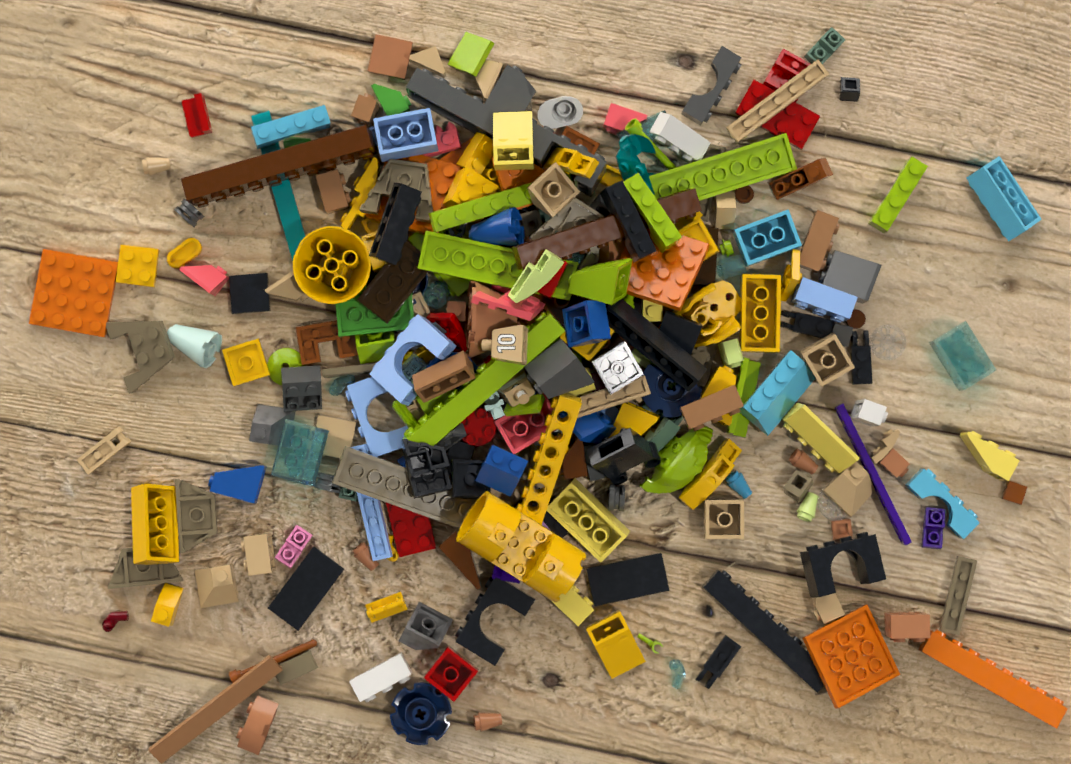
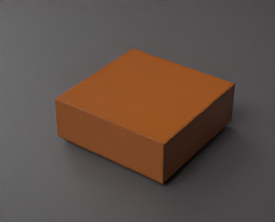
[1002,481,1027,505]

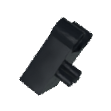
[587,428,661,485]

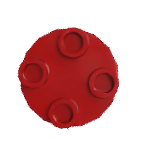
[458,408,497,447]

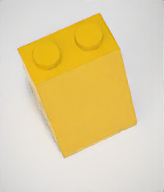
[700,365,736,427]

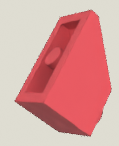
[603,103,647,135]

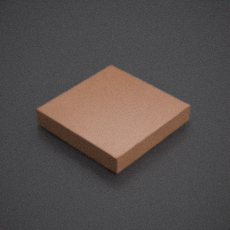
[368,34,413,80]

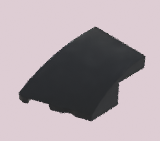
[402,439,452,499]

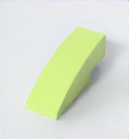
[508,249,564,303]

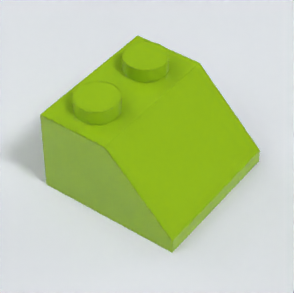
[355,331,396,364]

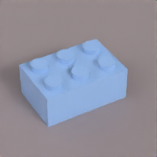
[373,108,439,162]
[790,277,858,323]

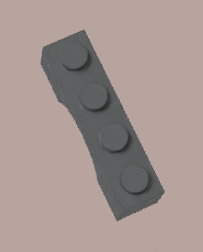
[681,46,742,126]

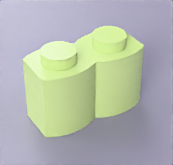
[718,338,744,369]

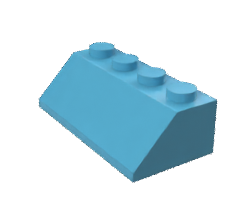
[966,156,1042,242]
[740,350,816,436]

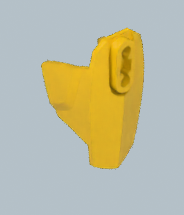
[657,280,741,348]

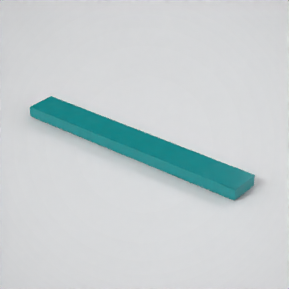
[251,111,306,261]

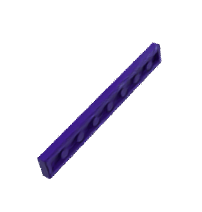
[834,404,912,545]

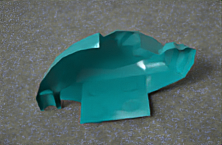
[616,134,656,195]

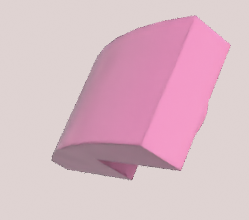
[275,525,313,569]

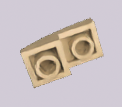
[870,429,900,464]

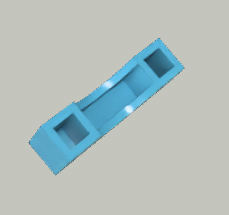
[251,105,331,149]
[905,469,980,539]

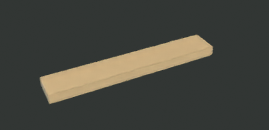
[726,60,829,143]

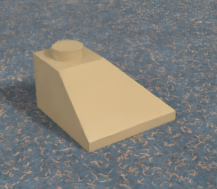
[475,60,504,102]
[265,271,310,302]
[823,462,875,518]
[195,564,239,608]

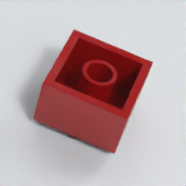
[424,645,479,702]

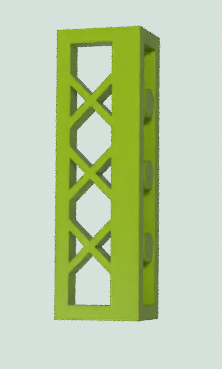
[726,357,761,438]

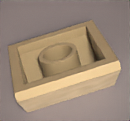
[527,162,580,217]

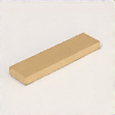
[577,376,651,418]

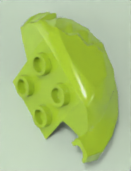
[639,426,713,494]

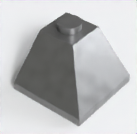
[249,404,296,447]
[399,602,453,650]

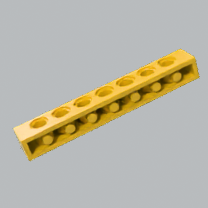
[517,393,582,525]

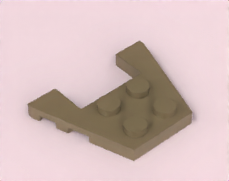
[360,159,433,223]
[529,198,604,270]
[106,321,175,394]

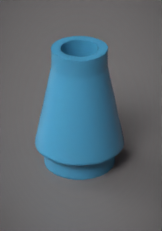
[725,470,752,499]

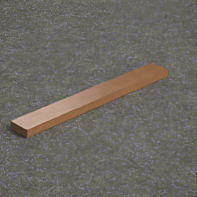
[149,655,282,764]

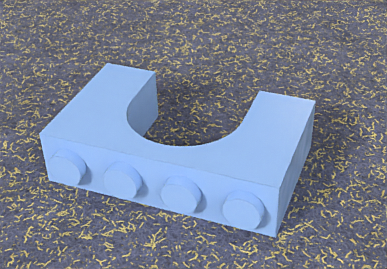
[370,314,457,406]
[345,377,408,457]

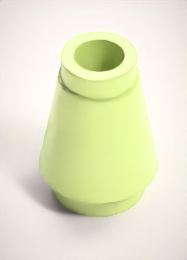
[796,492,818,522]

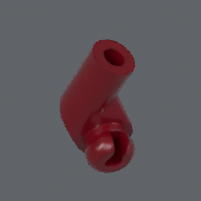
[102,611,129,632]

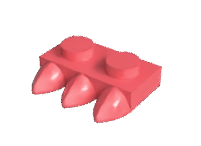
[423,122,462,157]

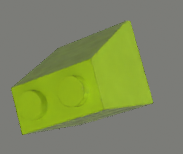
[568,258,633,305]

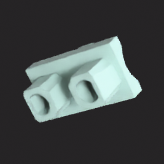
[484,391,505,420]

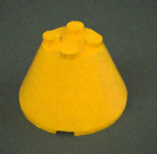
[293,226,371,304]

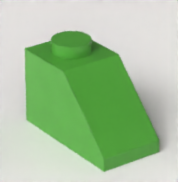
[371,84,411,116]

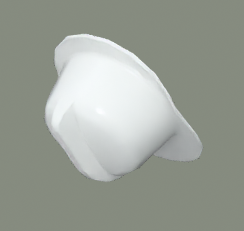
[538,96,583,129]

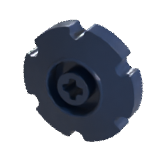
[641,364,702,417]
[390,682,452,745]

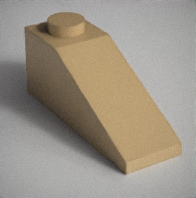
[813,593,845,624]

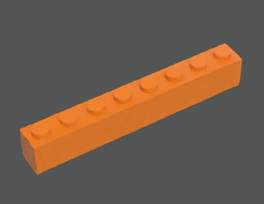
[918,629,1068,729]

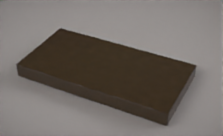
[357,241,429,324]

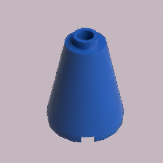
[469,207,525,246]

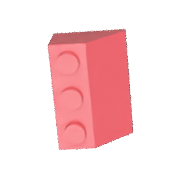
[494,393,559,455]

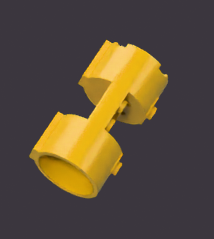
[456,491,586,602]

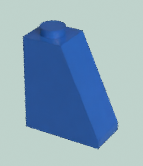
[208,465,267,504]

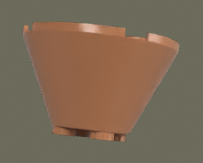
[465,280,521,358]

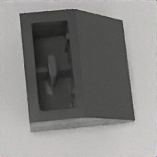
[281,365,322,412]

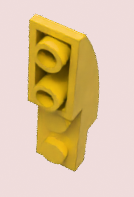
[543,147,599,179]
[340,157,379,231]
[678,438,742,510]

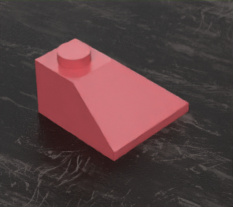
[179,265,229,296]

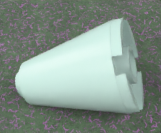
[167,324,222,368]

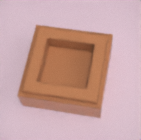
[831,519,853,540]

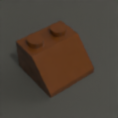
[559,439,588,479]

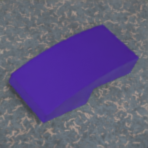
[922,507,945,550]

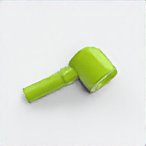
[637,633,663,654]

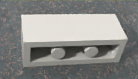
[650,112,711,163]
[850,399,888,427]
[349,652,412,703]

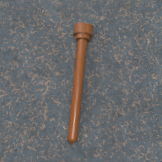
[229,639,317,683]

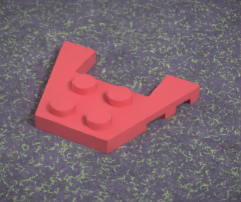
[471,285,545,321]

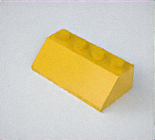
[131,483,179,565]

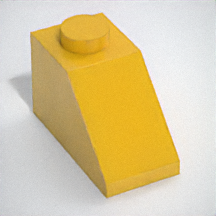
[151,583,184,627]

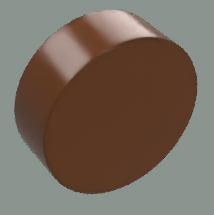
[735,185,754,204]
[846,310,866,329]

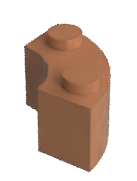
[236,696,279,755]

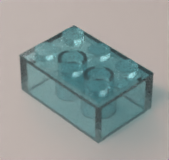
[929,321,996,391]
[271,419,329,486]

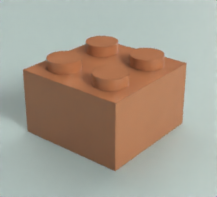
[884,612,930,642]

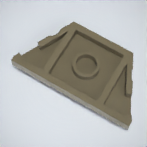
[175,479,218,553]
[108,548,183,589]

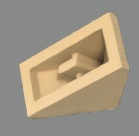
[409,46,446,78]
[715,191,736,230]

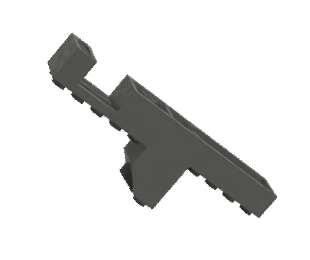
[406,65,607,197]

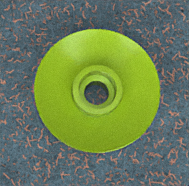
[267,348,305,385]

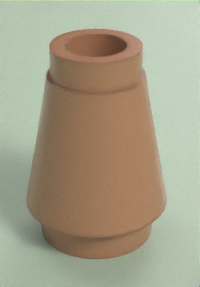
[789,449,818,474]
[352,542,379,571]
[473,713,502,732]

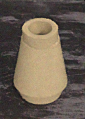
[142,157,171,176]

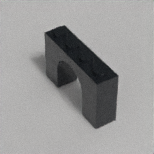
[800,532,886,598]
[455,576,535,666]

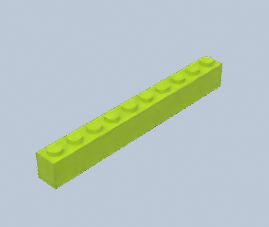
[403,310,565,446]

